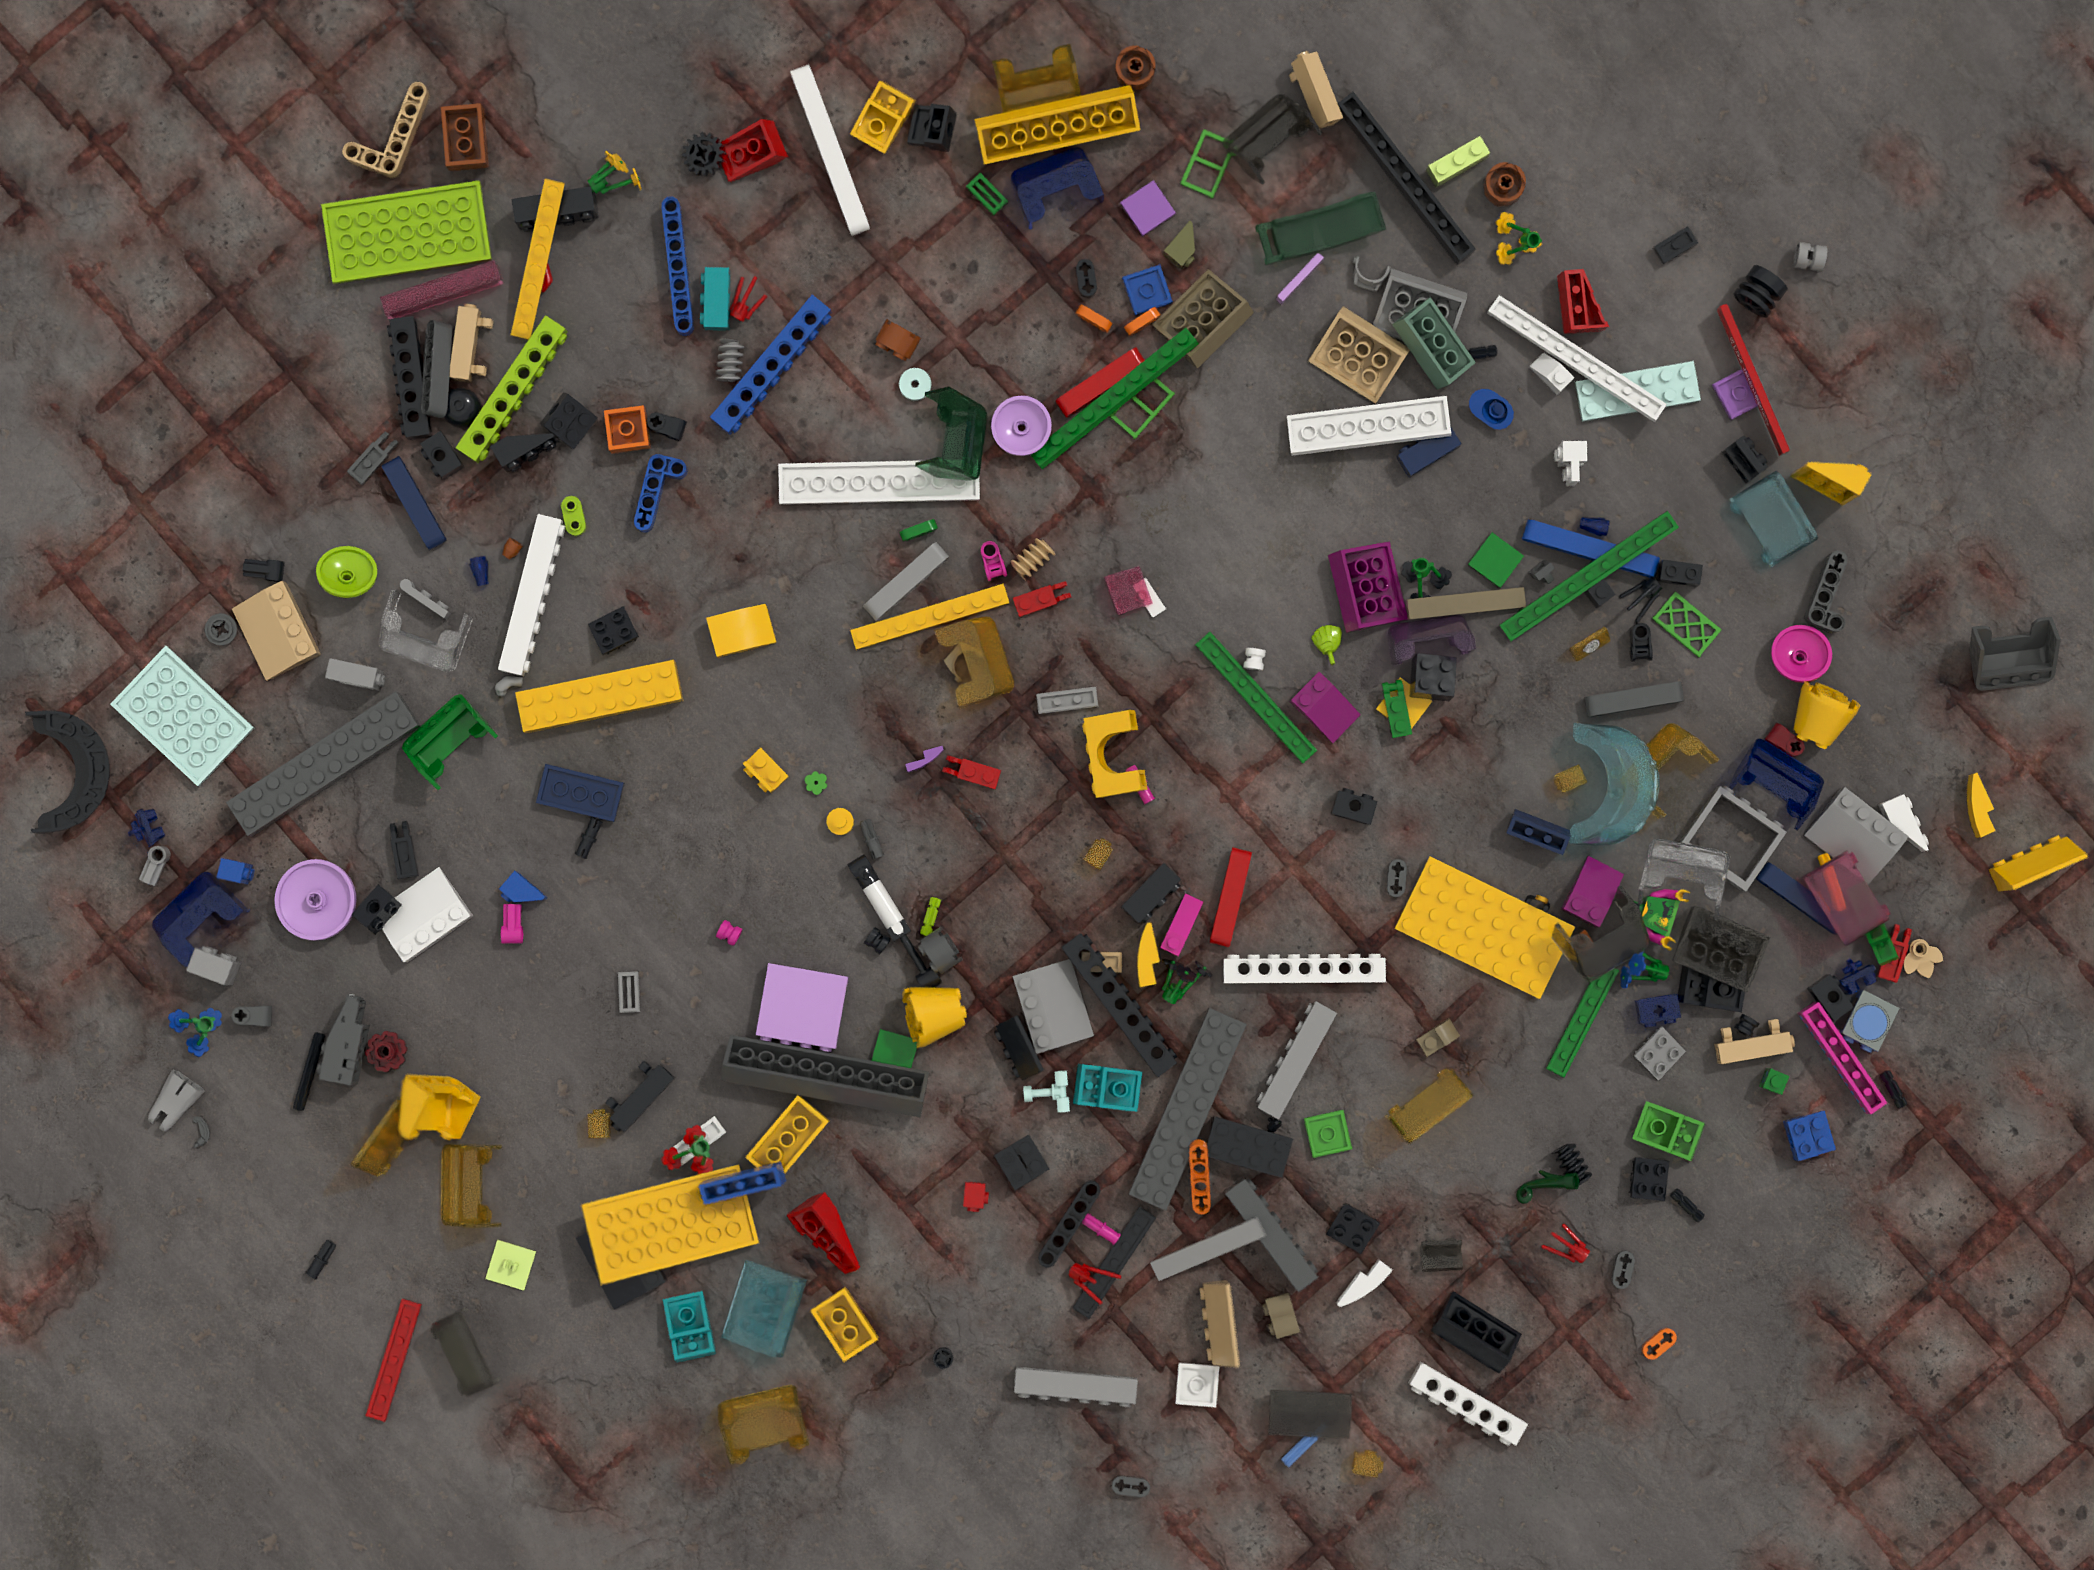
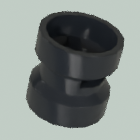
[864,927,891,955]
[933,1347,954,1369]

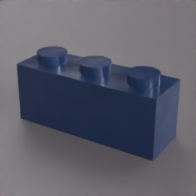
[1396,426,1462,478]
[1506,809,1571,855]

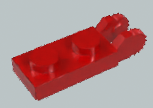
[1013,581,1071,617]
[942,755,1001,790]
[1876,924,1912,983]

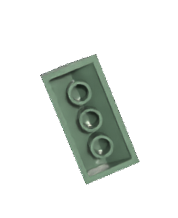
[1392,297,1476,390]

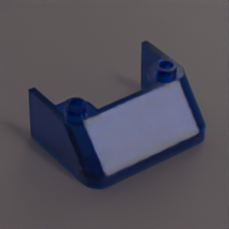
[1729,739,1824,831]

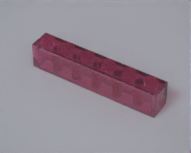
[380,260,504,319]

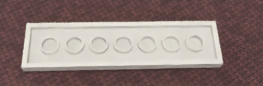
[1287,396,1451,456]

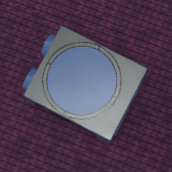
[1839,990,1900,1053]

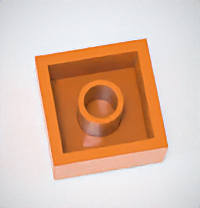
[604,405,651,454]

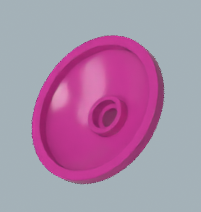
[1771,625,1832,683]

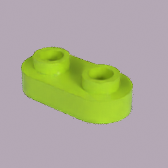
[561,496,586,536]

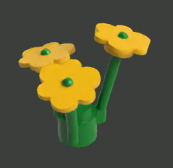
[587,151,642,194]
[1496,212,1542,265]

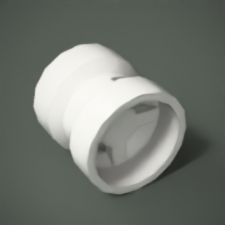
[1243,648,1266,671]

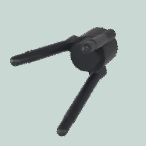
[1619,577,1662,623]

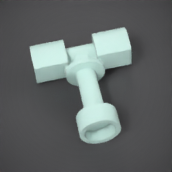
[1023,1070,1070,1112]

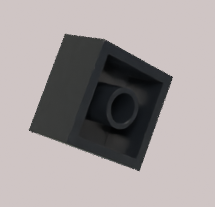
[1410,653,1457,701]

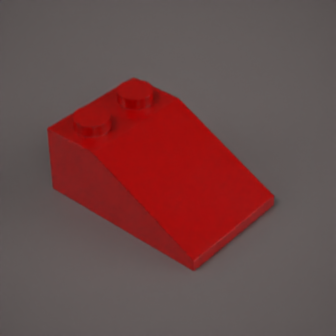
[720,119,788,182]

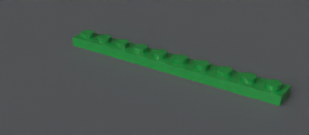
[1030,328,1199,470]
[1499,511,1679,641]

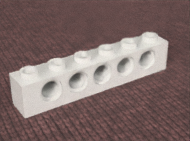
[1408,1361,1528,1446]

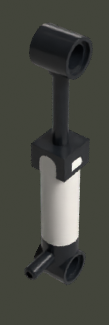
[847,854,943,988]

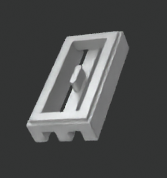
[618,972,640,1013]

